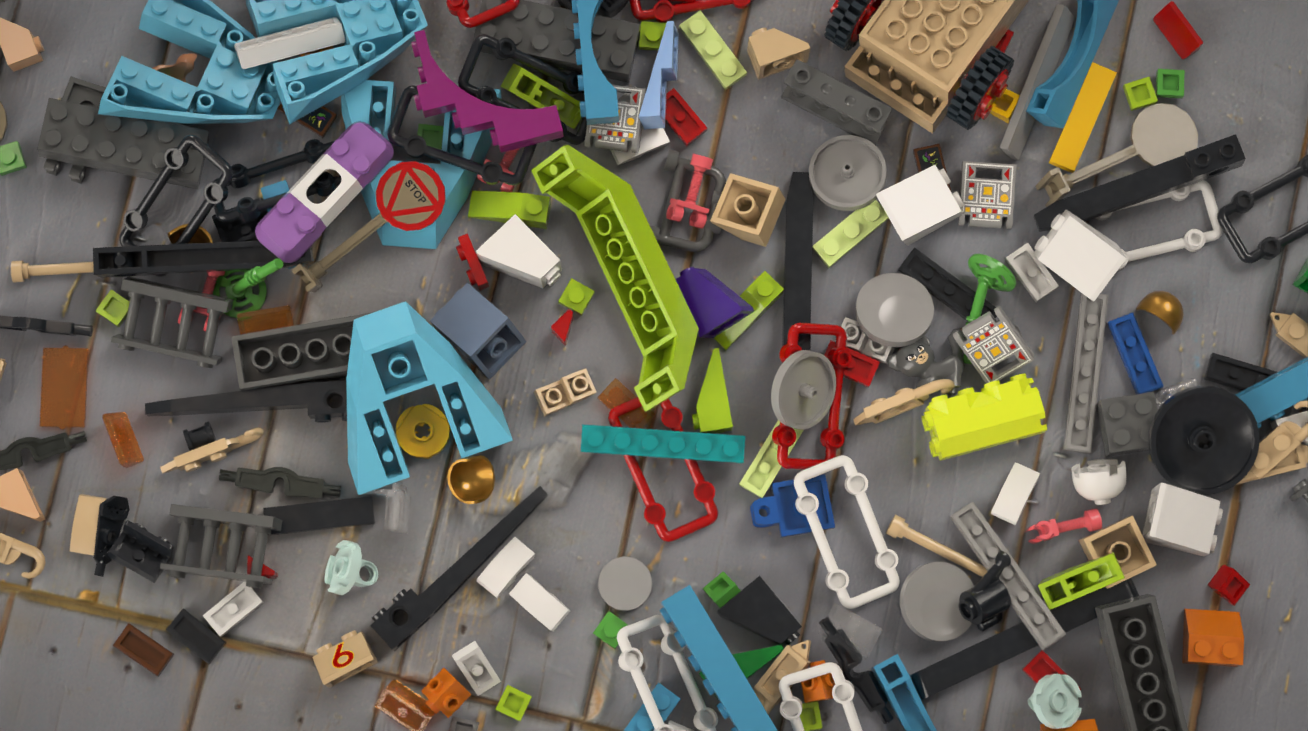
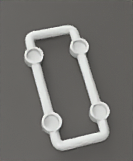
[1096,180,1223,271]
[794,455,900,609]
[617,615,718,731]
[779,662,863,731]

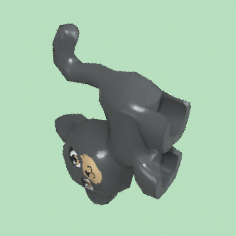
[887,328,966,396]

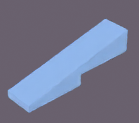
[639,21,679,130]

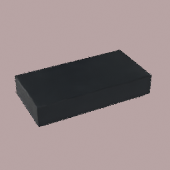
[166,608,226,664]

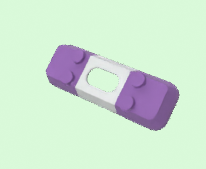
[255,121,394,263]

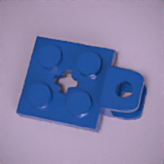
[750,474,835,538]

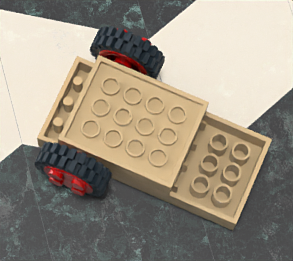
[824,0,1029,134]

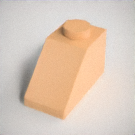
[0,18,44,72]
[0,468,45,522]

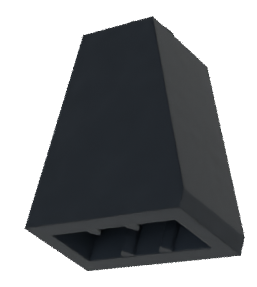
[717,576,802,645]

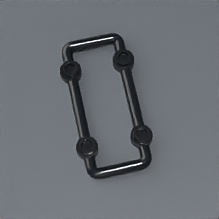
[458,34,587,145]
[387,85,537,185]
[119,135,233,277]
[213,139,341,222]
[1217,155,1308,263]

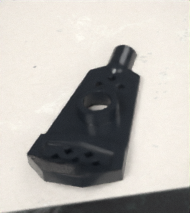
[93,496,130,577]

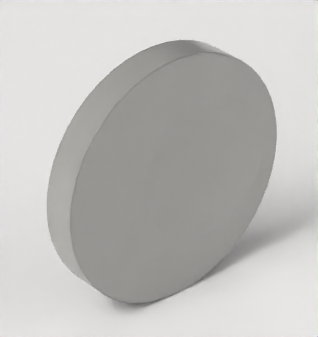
[809,135,887,211]
[855,273,934,347]
[771,350,836,430]
[900,562,974,642]

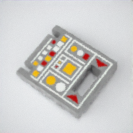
[585,84,646,153]
[958,161,1016,229]
[953,306,1034,383]

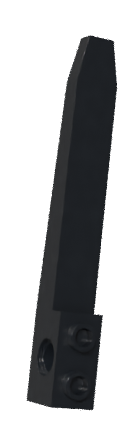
[1034,134,1246,232]
[782,172,814,351]
[93,241,313,278]
[145,381,347,423]
[370,486,548,651]

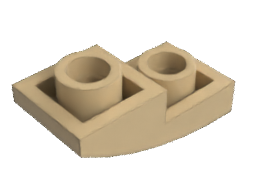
[534,368,597,417]
[70,494,107,555]

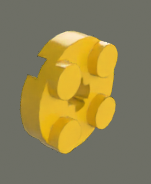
[396,404,450,459]

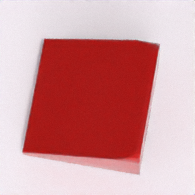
[551,309,574,346]
[247,555,278,579]
[1208,565,1250,606]

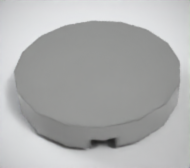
[598,556,652,611]

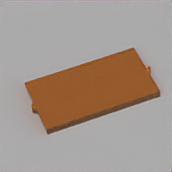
[40,345,89,430]

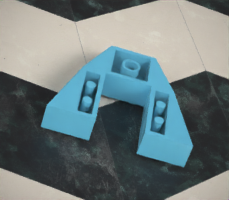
[98,0,281,124]
[246,0,428,125]
[341,80,502,249]
[346,301,513,495]

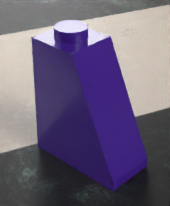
[675,267,754,338]

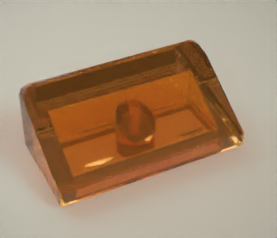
[236,305,294,335]
[102,412,144,468]
[375,679,436,731]

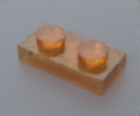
[597,378,655,429]

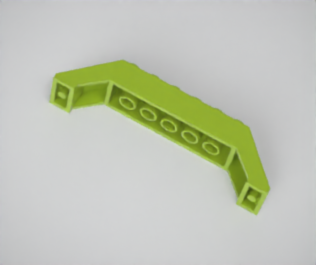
[531,145,699,412]

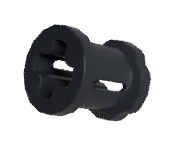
[183,421,216,451]

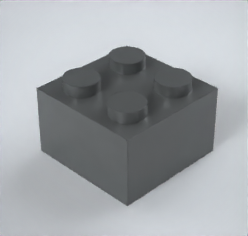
[1096,392,1158,457]

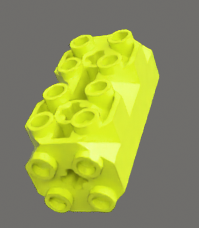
[921,373,1047,461]

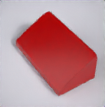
[1153,1,1203,60]

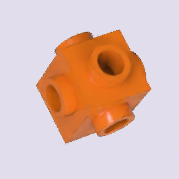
[801,660,835,703]
[421,668,472,718]

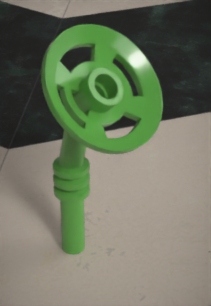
[963,254,1016,364]
[213,258,283,318]

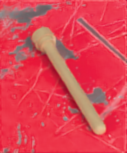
[11,261,93,283]
[886,514,988,577]

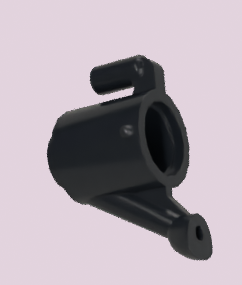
[958,551,1011,632]

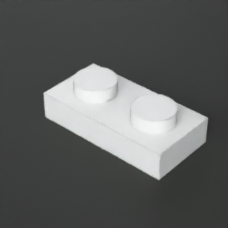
[1005,243,1059,302]
[203,582,264,637]

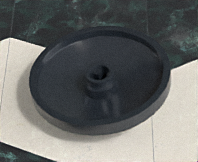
[1148,386,1260,495]

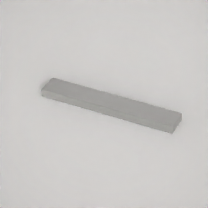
[1000,4,1076,160]
[1063,293,1108,454]
[950,502,1066,651]

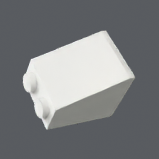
[876,165,965,246]
[1034,210,1126,301]
[476,214,562,289]
[1142,483,1223,556]

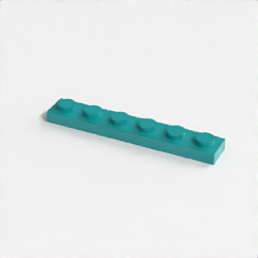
[580,424,745,463]

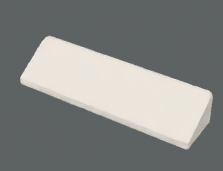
[234,17,345,69]

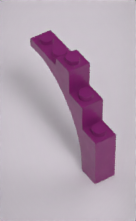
[411,30,564,153]

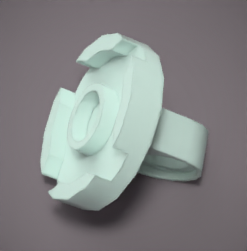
[325,540,378,595]
[1028,673,1082,729]

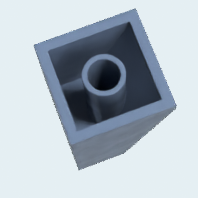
[430,283,527,380]

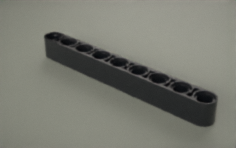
[910,578,1139,700]

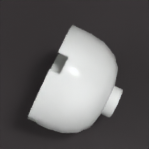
[1071,459,1126,505]

